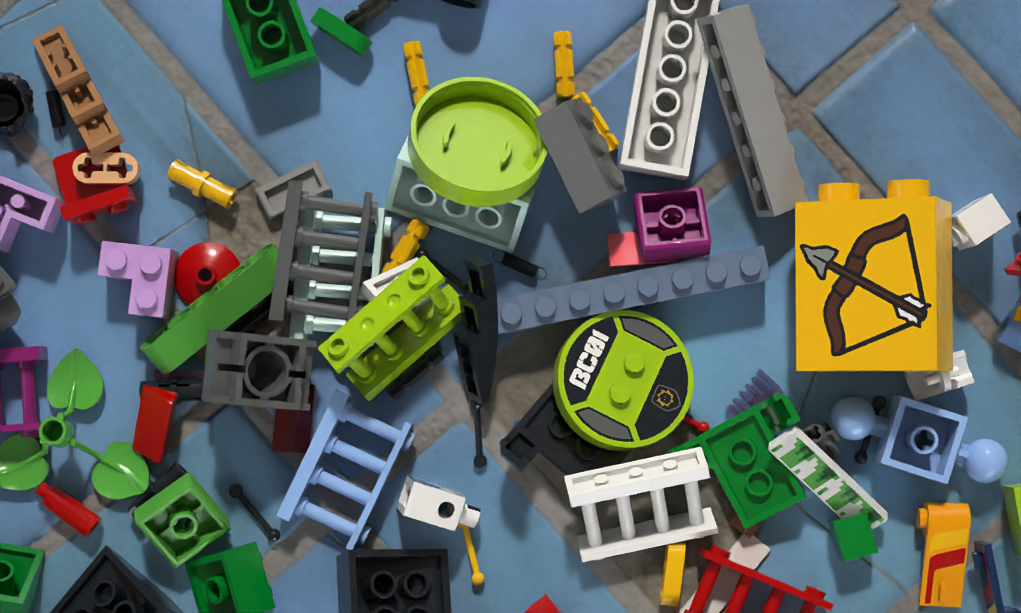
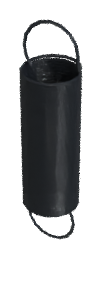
[45,81,66,137]
[493,249,547,281]

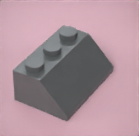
[533,98,627,214]

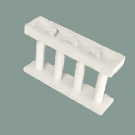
[564,447,718,562]

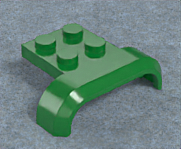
[668,393,808,529]

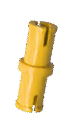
[167,159,238,209]

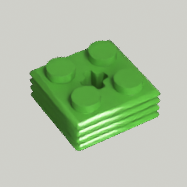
[133,473,231,568]

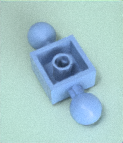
[831,396,1008,484]

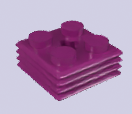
[633,187,711,262]

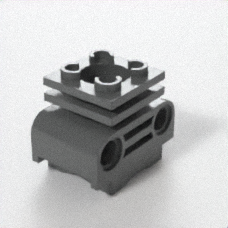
[201,330,317,411]

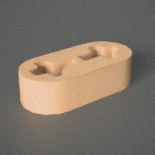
[72,152,141,185]

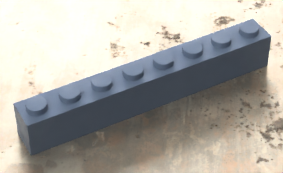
[497,245,771,335]

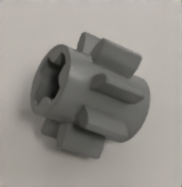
[803,422,842,461]

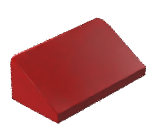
[132,385,178,463]

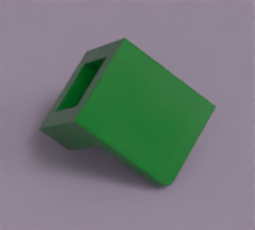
[828,512,878,562]

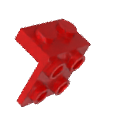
[53,145,138,226]

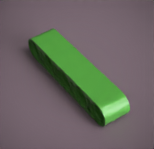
[140,243,279,375]

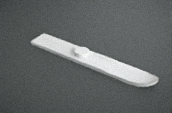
[678,530,771,613]

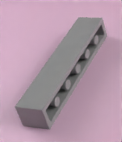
[696,3,808,217]

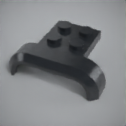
[499,382,630,475]

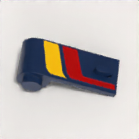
[972,540,1021,613]

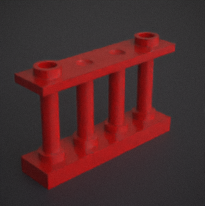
[673,545,834,613]

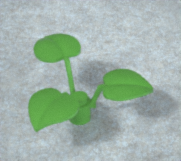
[0,348,150,500]

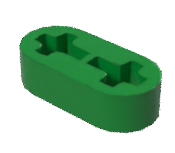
[310,7,373,57]

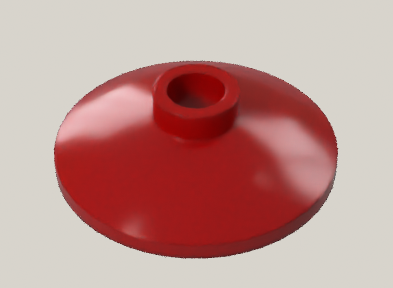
[174,242,240,305]

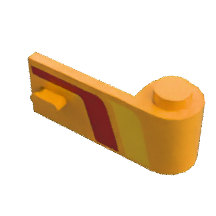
[916,501,971,607]

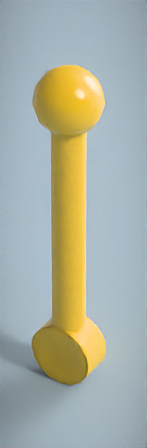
[458,523,485,585]

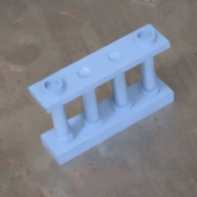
[276,389,416,550]

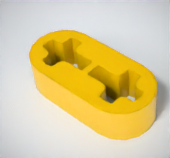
[659,541,686,607]

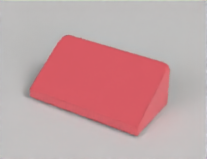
[607,232,679,268]

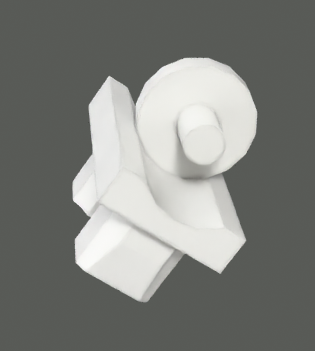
[904,350,975,401]

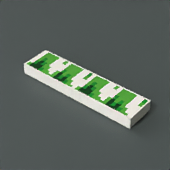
[768,425,888,529]

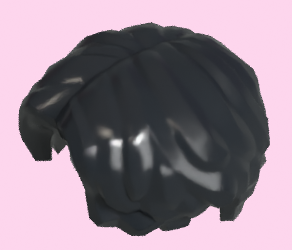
[0,71,34,137]

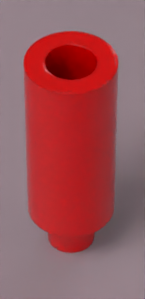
[35,482,102,538]

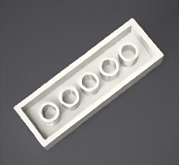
[618,0,720,181]

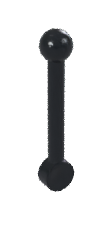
[415,249,470,295]
[854,396,886,465]
[470,399,487,468]
[229,484,281,542]

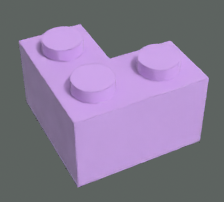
[0,176,66,253]
[98,241,178,319]

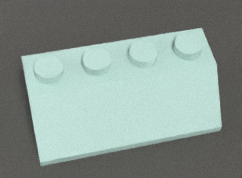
[385,137,538,254]

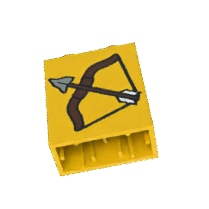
[795,179,953,372]

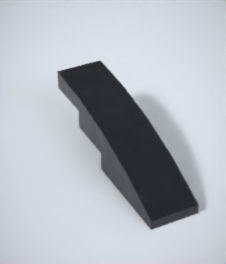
[453,256,498,405]

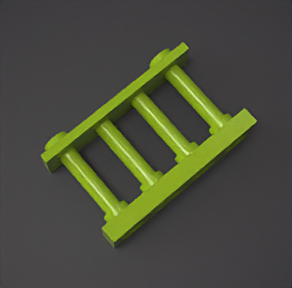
[318,255,463,402]

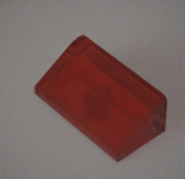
[272,385,315,453]

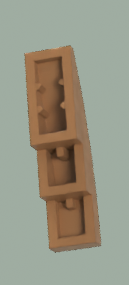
[32,25,125,158]

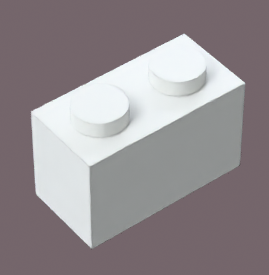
[952,193,1011,251]

